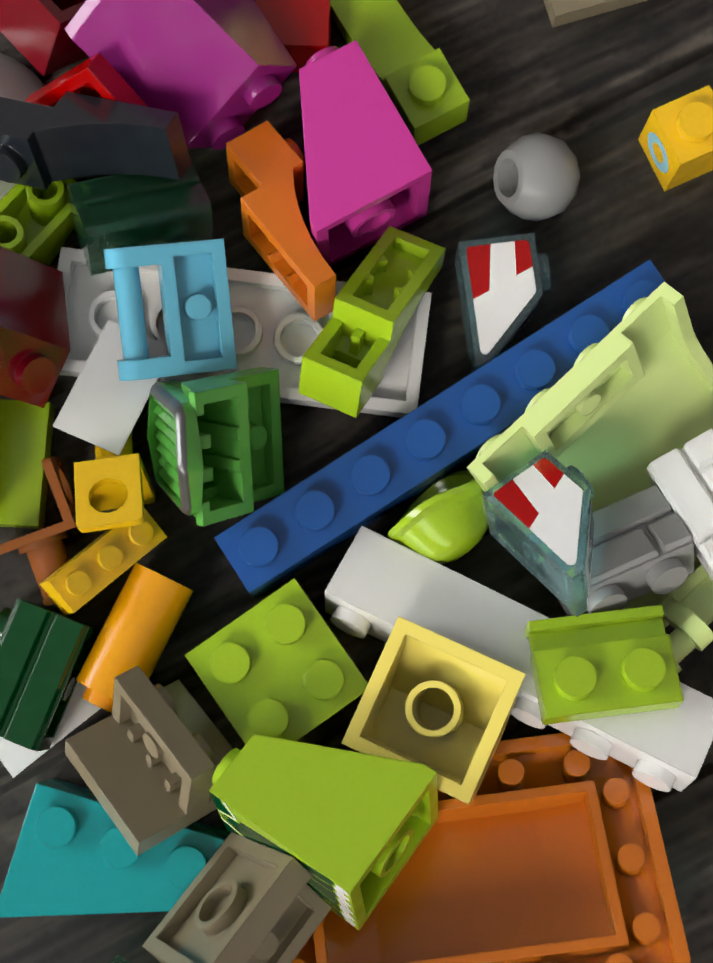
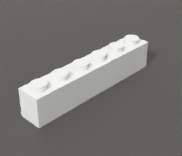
[325,526,713,792]

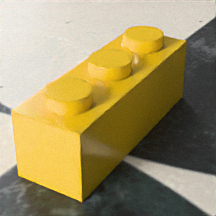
[40,508,167,616]

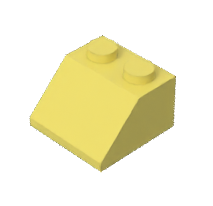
[341,616,526,804]

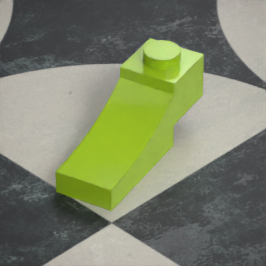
[331,0,470,146]
[298,226,446,418]

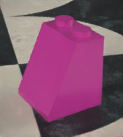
[299,40,432,266]

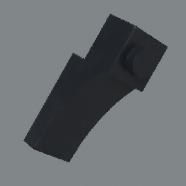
[0,91,192,190]

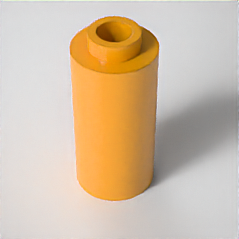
[76,563,193,713]

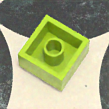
[185,578,368,744]

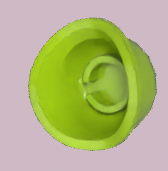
[388,470,491,565]

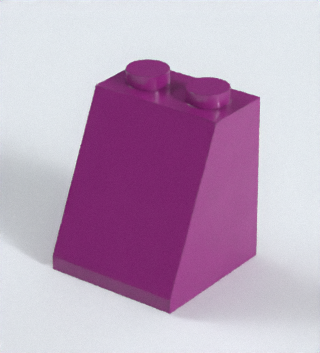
[65,0,297,150]

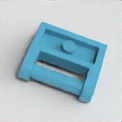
[103,239,237,381]

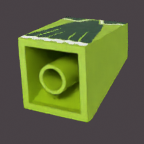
[209,734,439,930]

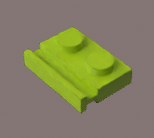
[525,605,684,725]

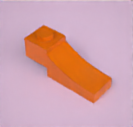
[226,120,336,322]

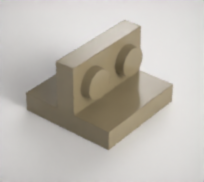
[65,666,233,856]
[142,832,332,963]

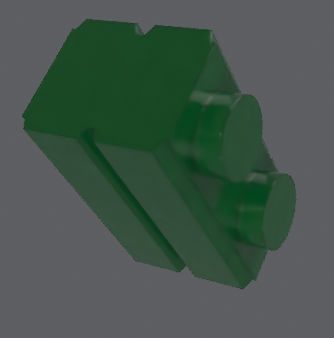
[0,598,100,751]

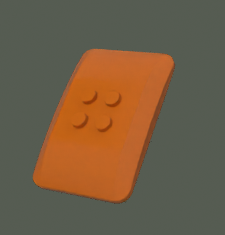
[292,733,691,963]

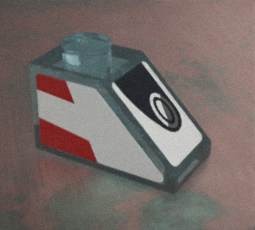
[455,233,551,374]
[482,450,595,617]

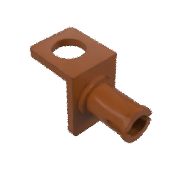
[0,456,77,607]

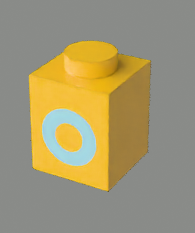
[638,85,713,192]

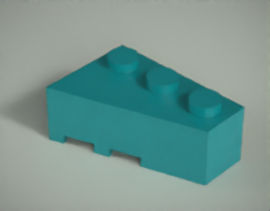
[0,778,229,918]

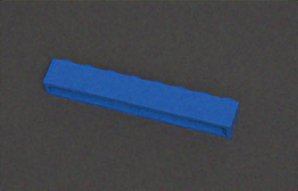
[214,259,666,598]

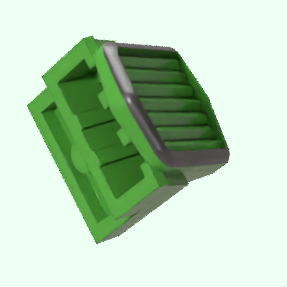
[147,367,284,527]

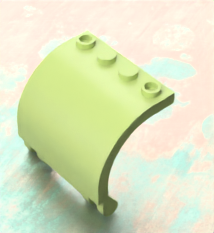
[467,282,713,673]

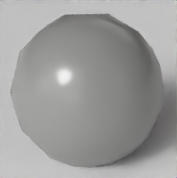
[493,132,580,222]

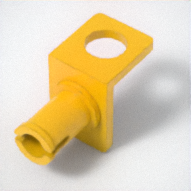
[74,430,155,533]

